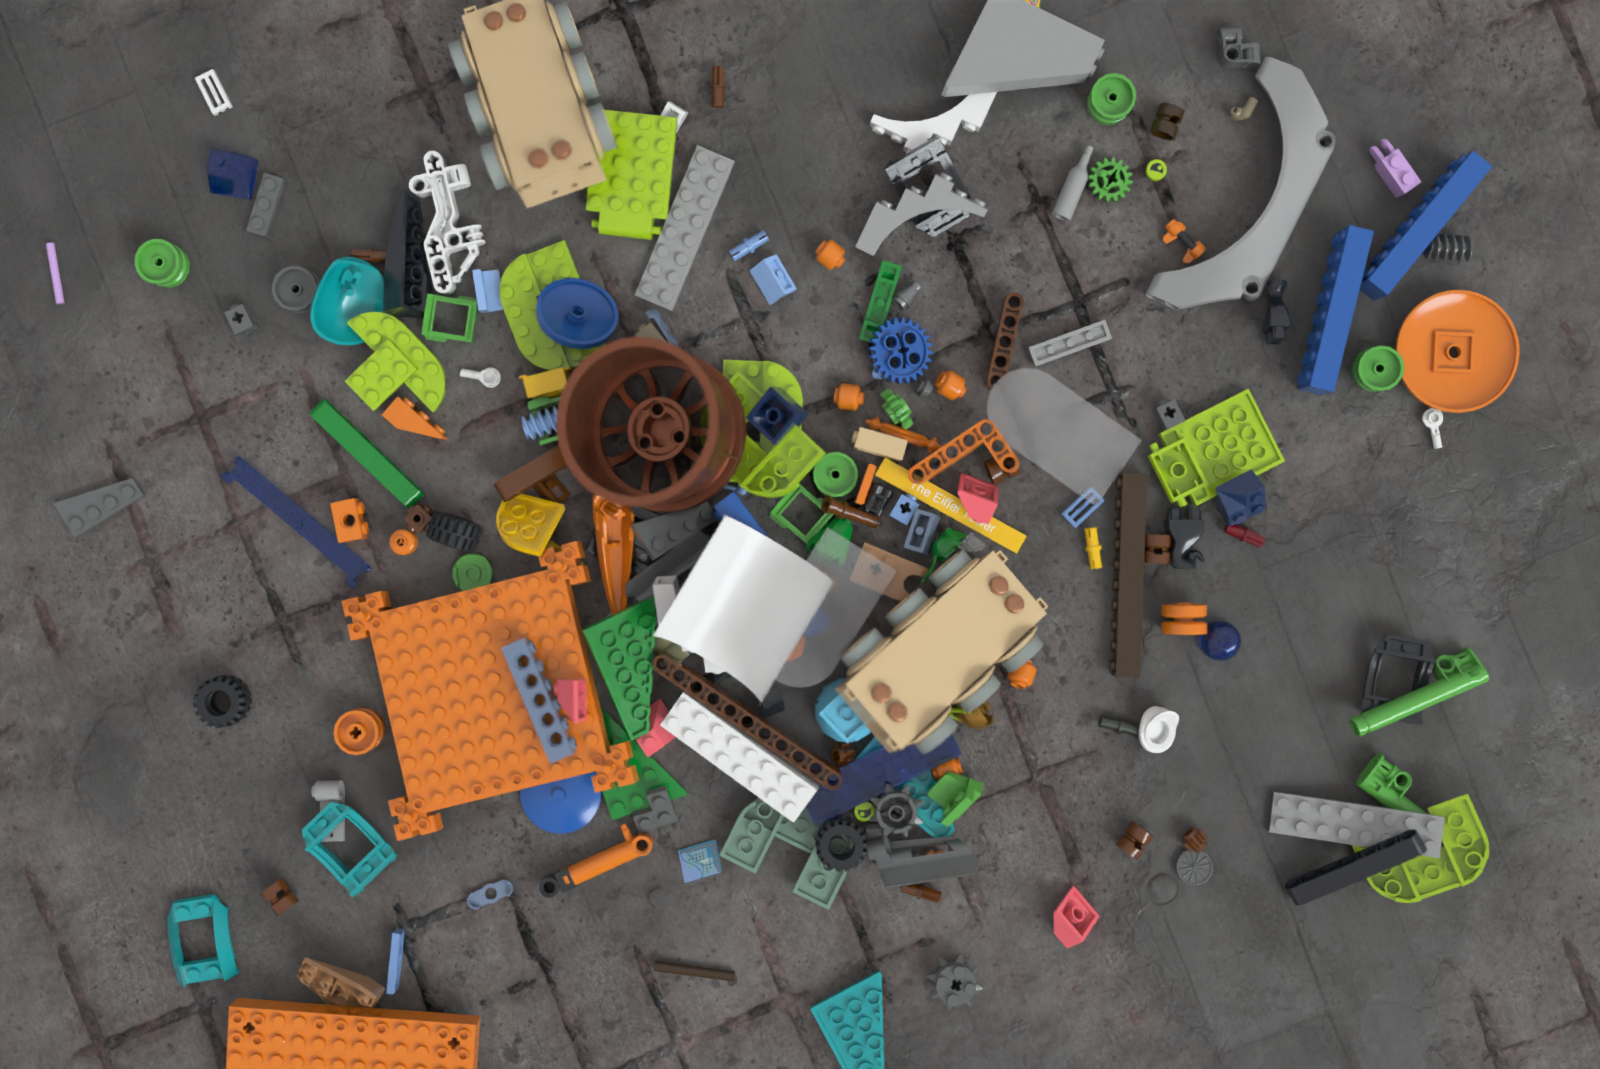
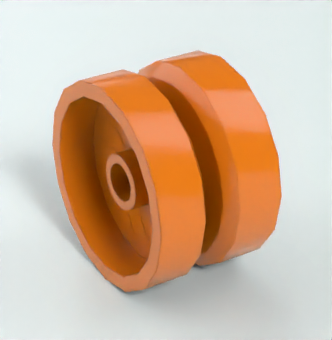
[1161,602,1207,635]
[333,707,386,755]

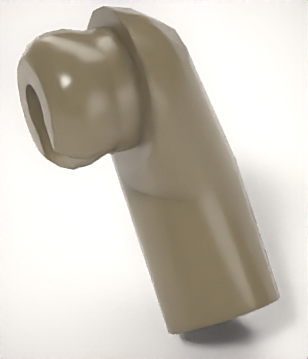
[1230,97,1258,121]

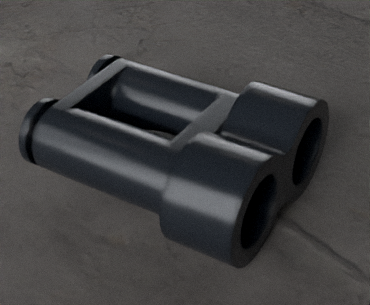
[863,482,894,517]

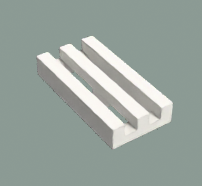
[195,69,233,116]

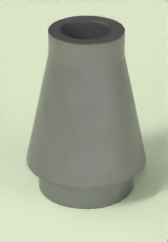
[892,281,922,311]

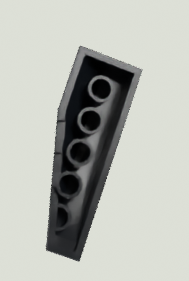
[383,190,432,318]

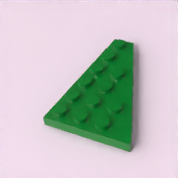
[582,595,656,741]
[596,707,687,820]

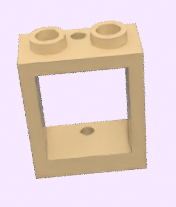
[851,427,908,462]

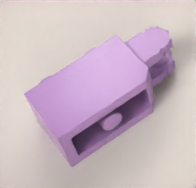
[1369,138,1421,198]

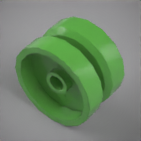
[1086,73,1136,125]
[134,239,190,288]
[1350,346,1404,392]
[813,452,858,497]

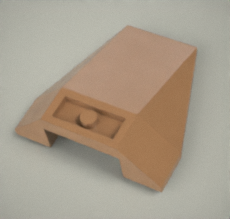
[297,957,386,1008]

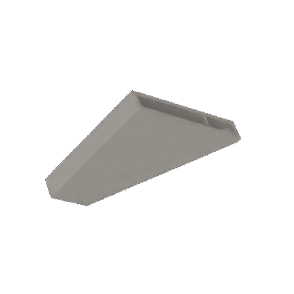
[941,0,1105,97]

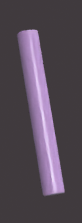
[46,243,65,304]

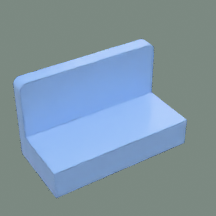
[750,254,797,305]
[472,269,503,313]

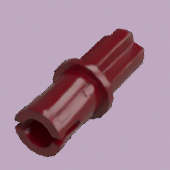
[1223,524,1265,547]

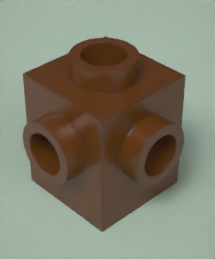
[404,504,434,533]

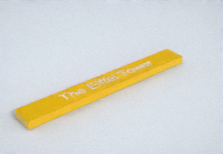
[875,458,1026,554]

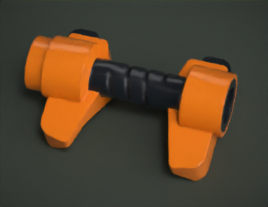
[1162,219,1206,264]

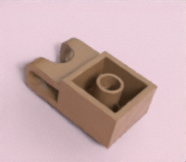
[849,542,929,601]

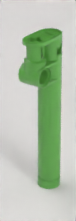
[1349,647,1489,737]
[1356,753,1444,846]

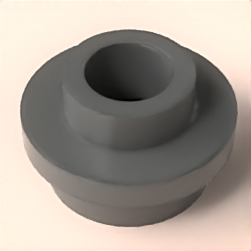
[916,378,933,398]

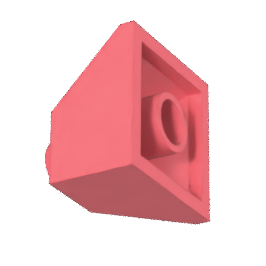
[958,473,999,524]
[554,678,587,723]
[636,698,675,757]
[1054,886,1100,948]

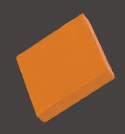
[854,463,876,505]

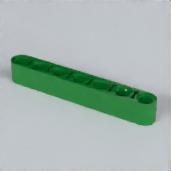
[309,398,425,508]

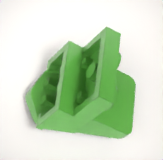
[928,771,984,827]

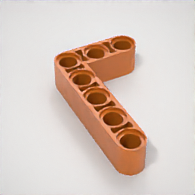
[908,419,1020,485]

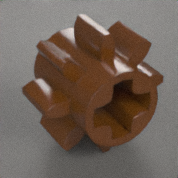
[830,742,856,767]
[1182,827,1208,853]

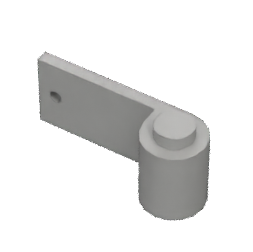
[311,780,345,842]

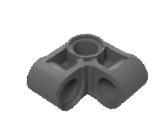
[1217,26,1261,69]

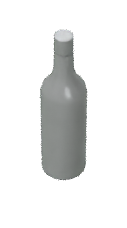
[1052,145,1094,222]

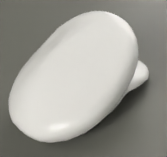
[1139,706,1179,753]

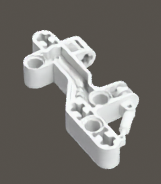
[409,151,486,296]

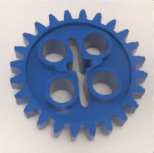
[868,317,933,384]

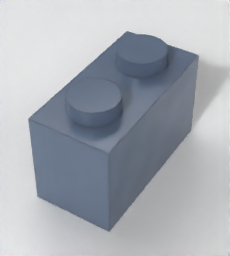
[904,509,940,557]

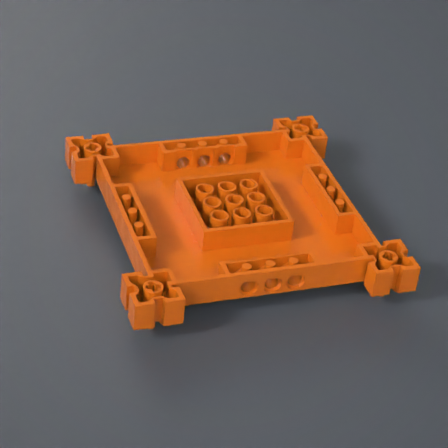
[342,541,639,841]

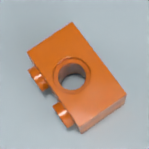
[330,498,369,543]

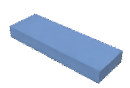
[386,928,405,994]

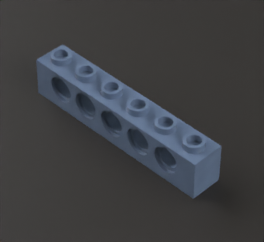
[501,638,578,764]

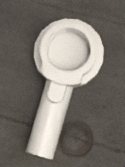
[460,368,501,388]
[1422,408,1443,449]

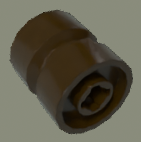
[1150,103,1185,141]

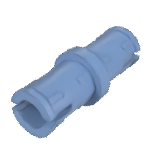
[728,230,769,262]

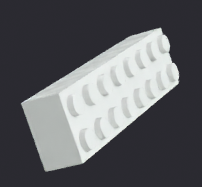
[660,691,820,823]

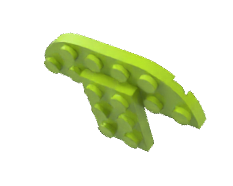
[345,312,446,412]

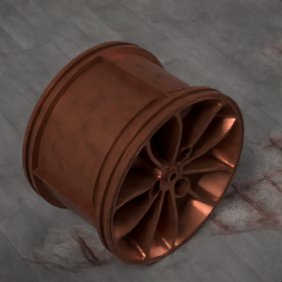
[556,337,747,512]

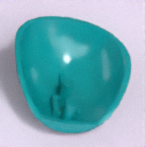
[310,257,386,345]

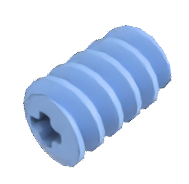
[521,406,558,440]

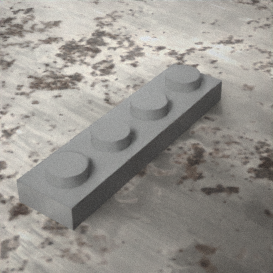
[1028,320,1112,367]

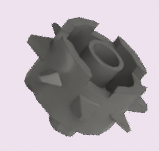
[870,784,924,837]
[928,954,983,1010]

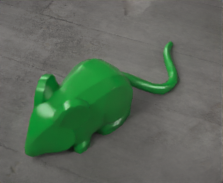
[921,528,966,583]

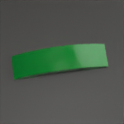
[859,260,902,342]

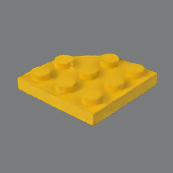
[496,494,565,557]

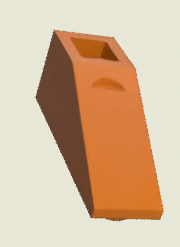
[382,396,448,440]

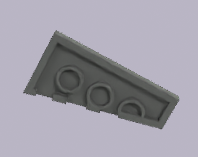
[53,478,146,538]
[630,502,718,561]

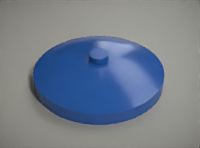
[536,278,619,349]
[520,771,602,834]

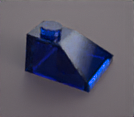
[207,148,258,200]

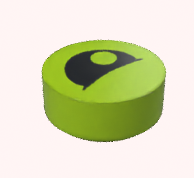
[1145,159,1167,181]
[854,800,875,822]

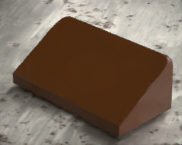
[533,475,571,503]

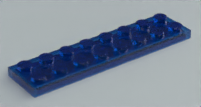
[806,733,962,826]

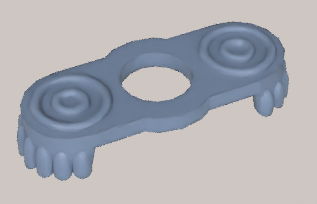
[645,308,678,347]
[467,879,513,910]

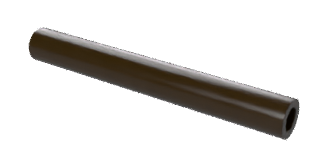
[654,961,735,982]

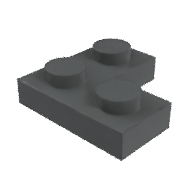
[633,785,678,832]

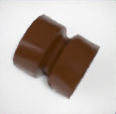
[984,457,1021,485]
[1144,534,1171,564]
[1116,821,1154,860]
[260,878,299,916]

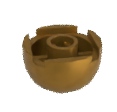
[956,700,994,729]

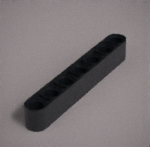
[1285,829,1427,905]

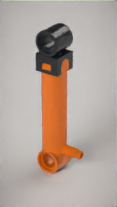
[539,823,654,898]

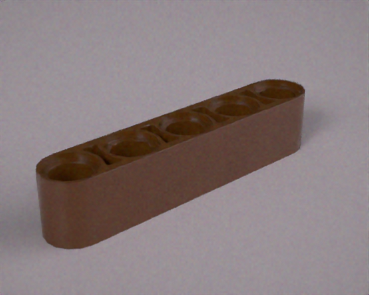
[985,292,1024,392]
[494,445,568,502]

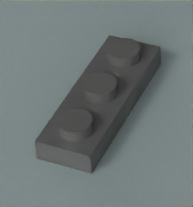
[246,173,286,238]

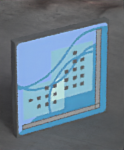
[677,839,724,886]

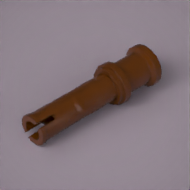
[821,495,880,529]

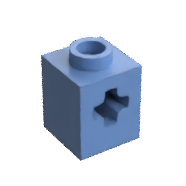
[889,493,919,526]

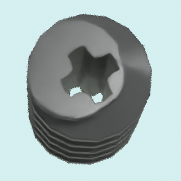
[1424,234,1473,262]

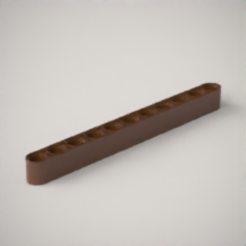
[653,652,843,790]

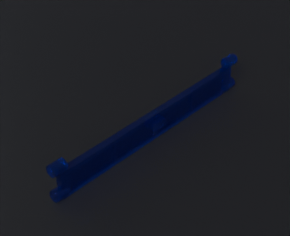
[220,456,371,589]

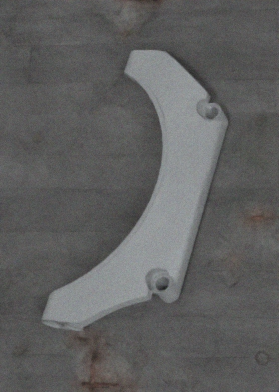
[1145,57,1335,310]

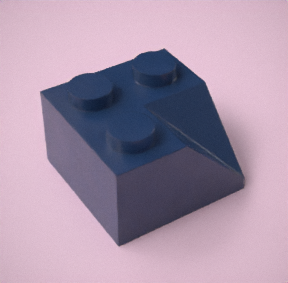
[746,386,809,445]
[1215,469,1266,527]

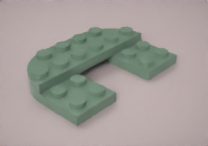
[719,797,851,910]

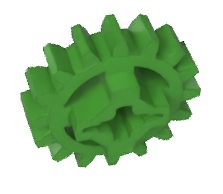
[1088,157,1133,203]
[880,389,913,430]

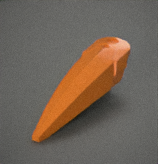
[593,494,634,615]

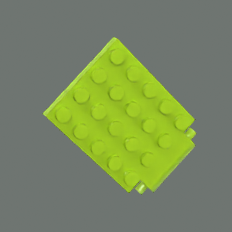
[586,110,678,240]
[1147,389,1285,508]

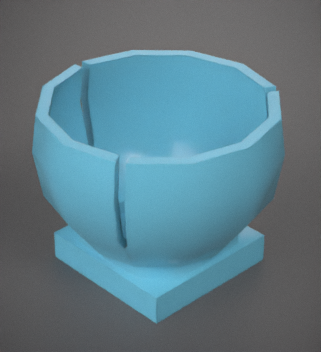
[815,678,871,744]

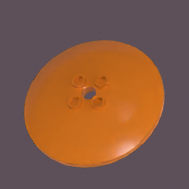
[1395,290,1519,413]

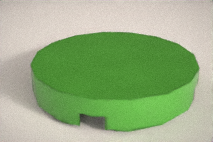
[452,554,494,591]

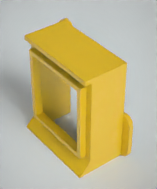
[519,367,573,399]

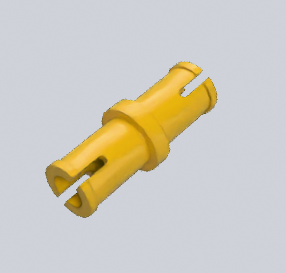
[1084,527,1103,569]

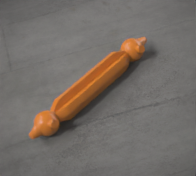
[865,417,942,453]

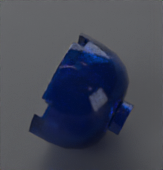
[1199,620,1241,661]

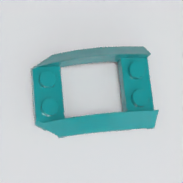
[302,802,397,897]
[167,894,239,988]

